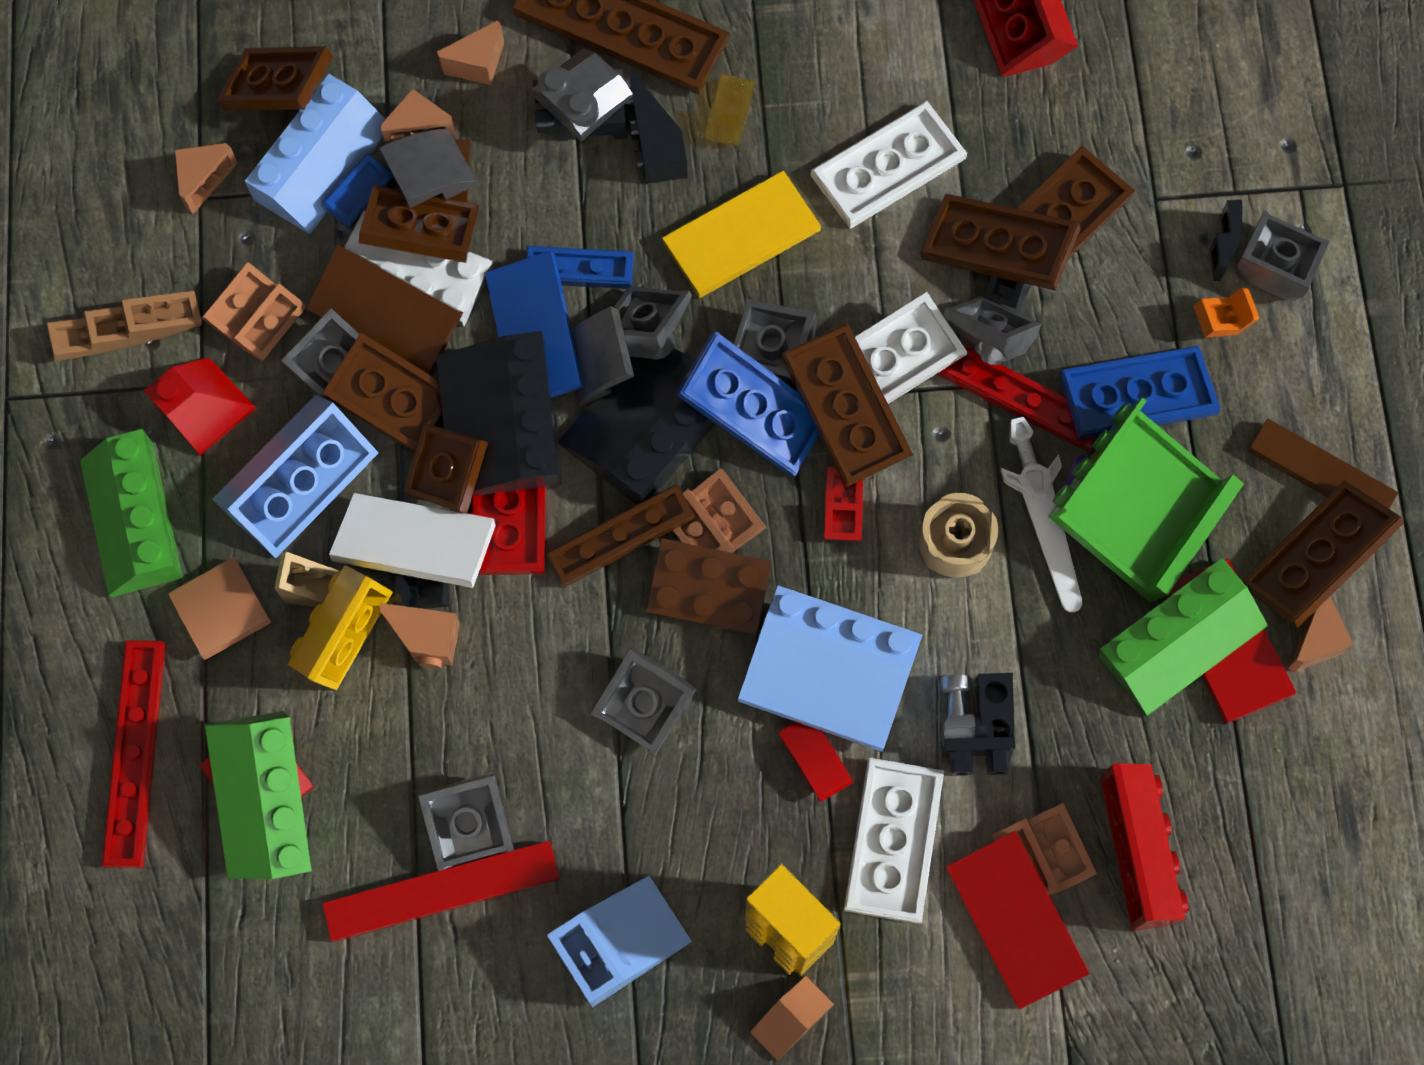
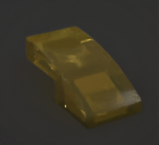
[704,74,756,147]

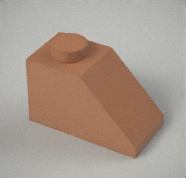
[380,603,460,670]

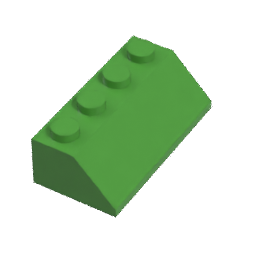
[80,429,183,598]
[1099,558,1268,717]
[204,711,312,879]

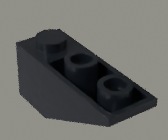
[626,73,688,184]

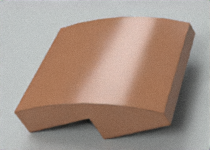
[201,262,307,361]
[673,468,767,553]
[168,556,272,660]
[992,803,1099,896]

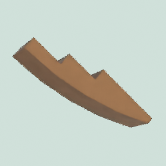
[47,291,202,361]

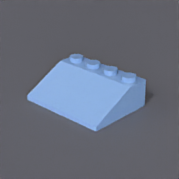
[738,585,922,752]

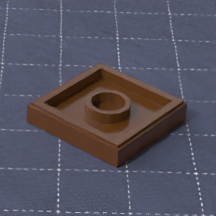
[403,423,488,514]

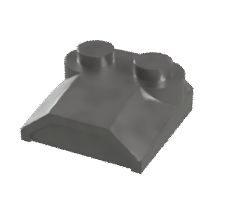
[532,49,633,142]
[1237,211,1330,301]
[613,285,692,359]
[944,296,1041,365]
[734,299,817,386]
[281,309,360,409]
[591,649,696,755]
[418,774,514,871]

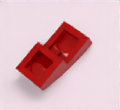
[824,467,863,541]
[778,722,853,802]

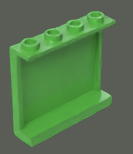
[1048,398,1244,603]

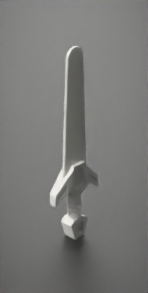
[1000,417,1082,612]

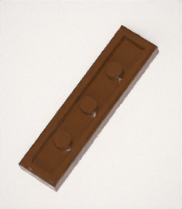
[1247,418,1399,509]
[546,483,696,588]

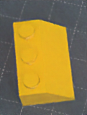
[287,565,393,691]

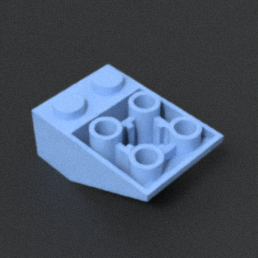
[547,876,692,1008]

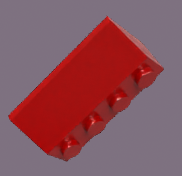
[974,0,1078,77]
[1100,763,1189,932]

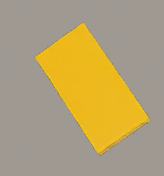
[662,170,821,299]

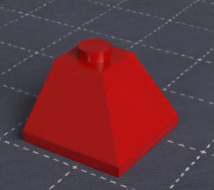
[144,357,256,456]

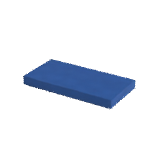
[485,251,584,397]
[675,332,819,477]
[1058,346,1221,440]

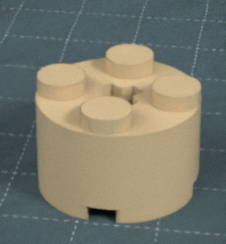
[919,493,998,578]

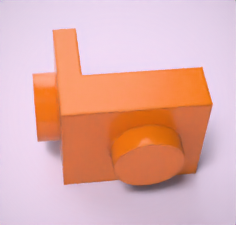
[1193,288,1259,338]

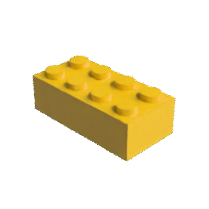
[745,864,841,977]

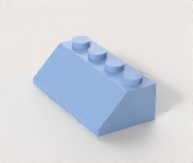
[245,74,386,235]
[212,395,378,558]

